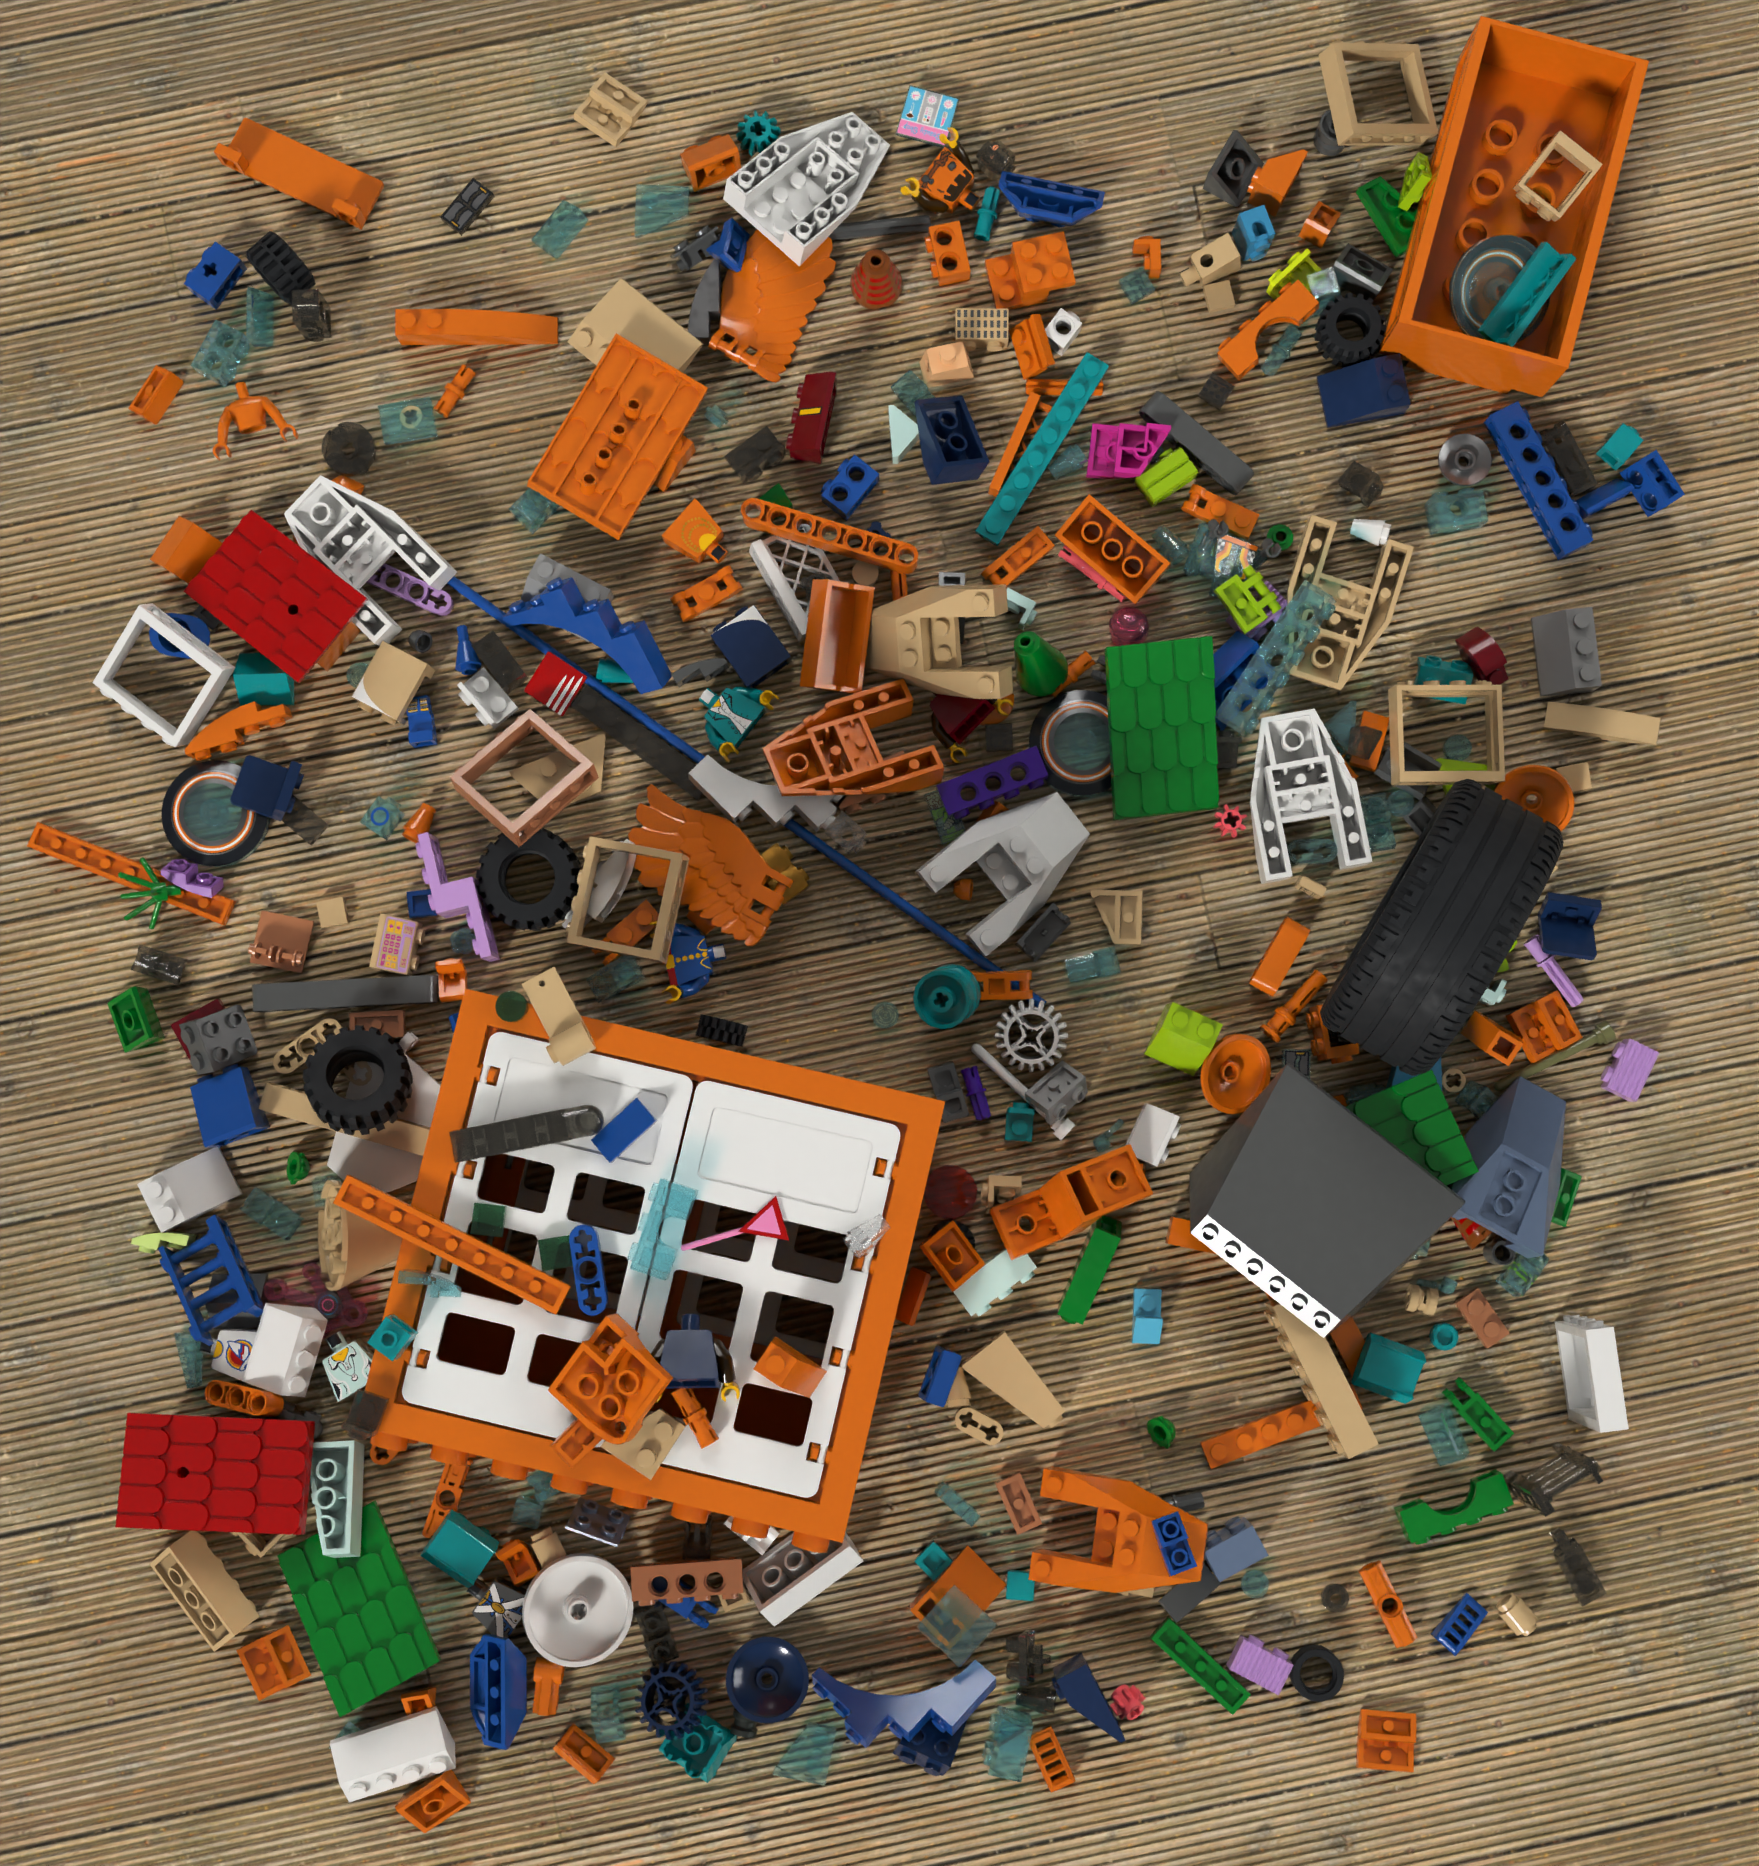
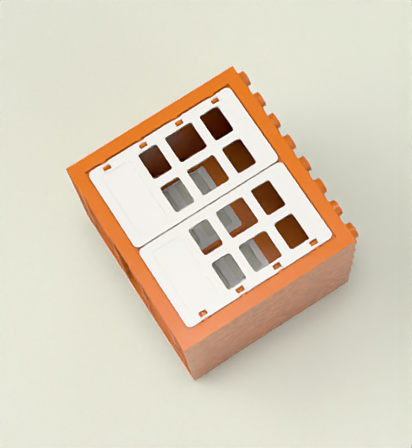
[356,988,945,1553]

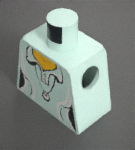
[322,1331,374,1402]

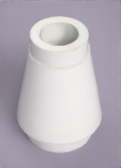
[1350,519,1391,546]

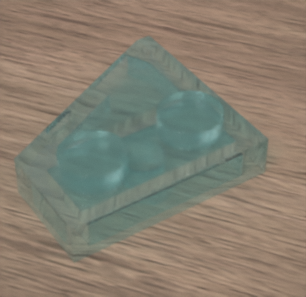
[773,1722,836,1786]

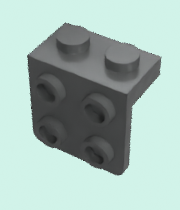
[179,1005,257,1075]

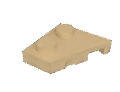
[1091,890,1143,945]
[600,1408,686,1480]

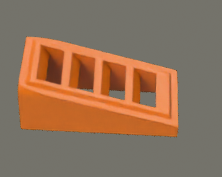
[1026,1725,1076,1793]

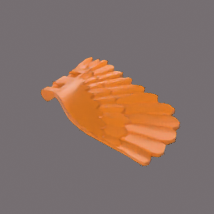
[708,229,836,383]
[628,784,794,947]

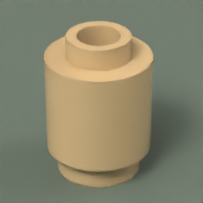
[530,1526,567,1568]
[1496,1593,1538,1636]

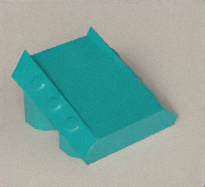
[1351,1332,1426,1404]
[420,1510,499,1588]
[659,1703,737,1783]

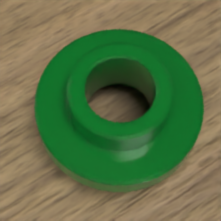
[1266,524,1293,551]

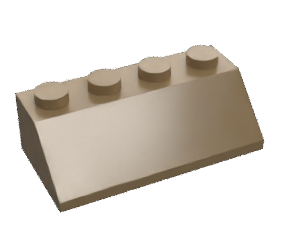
[149,1531,260,1652]

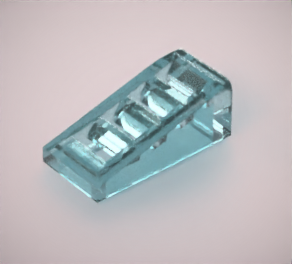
[174,1331,203,1388]

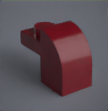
[1455,626,1509,685]

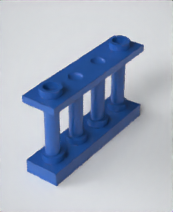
[158,1215,264,1346]

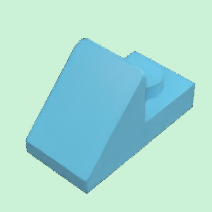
[1132,1288,1163,1344]

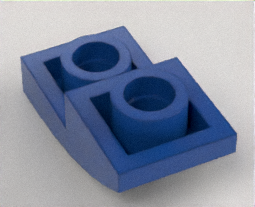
[1151,1511,1197,1576]

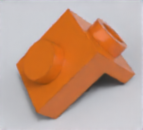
[435,958,468,1003]
[496,1539,540,1587]

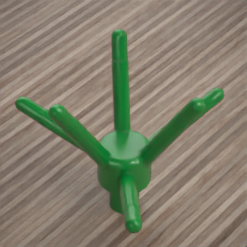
[118,857,181,929]

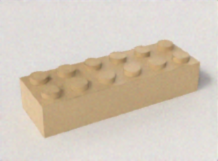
[1264,1299,1379,1459]

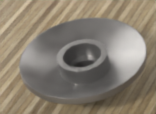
[1438,434,1492,486]

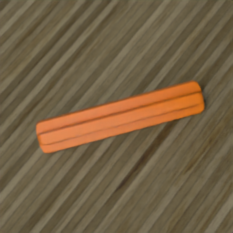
[1025,379,1104,396]

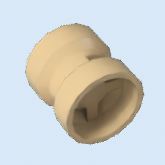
[1404,1283,1439,1316]

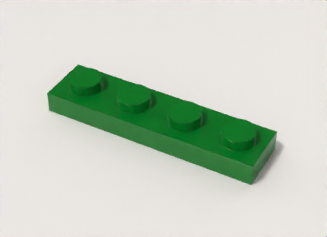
[1150,1616,1251,1715]

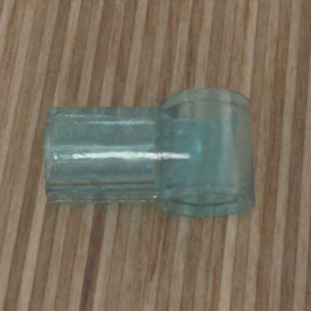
[1064,946,1121,983]

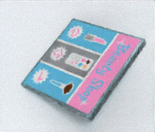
[895,85,960,148]

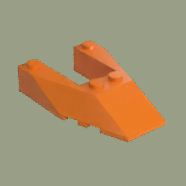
[762,678,944,796]
[1028,1466,1209,1593]

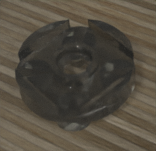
[322,422,376,476]

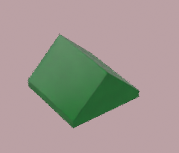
[107,986,165,1053]

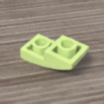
[131,1232,197,1254]

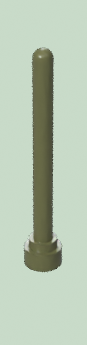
[1494,1020,1616,1091]

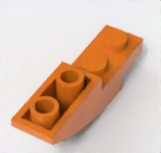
[184,701,293,761]

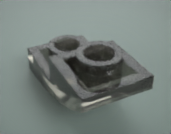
[635,1601,679,1666]

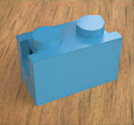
[1232,205,1275,261]

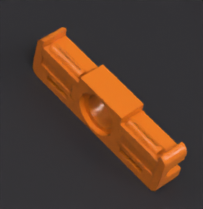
[422,1458,473,1539]

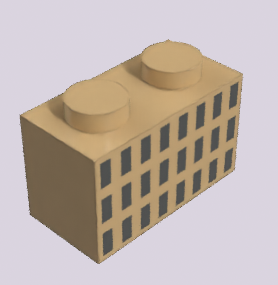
[955,308,1009,351]

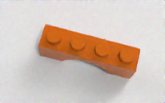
[1217,280,1319,381]

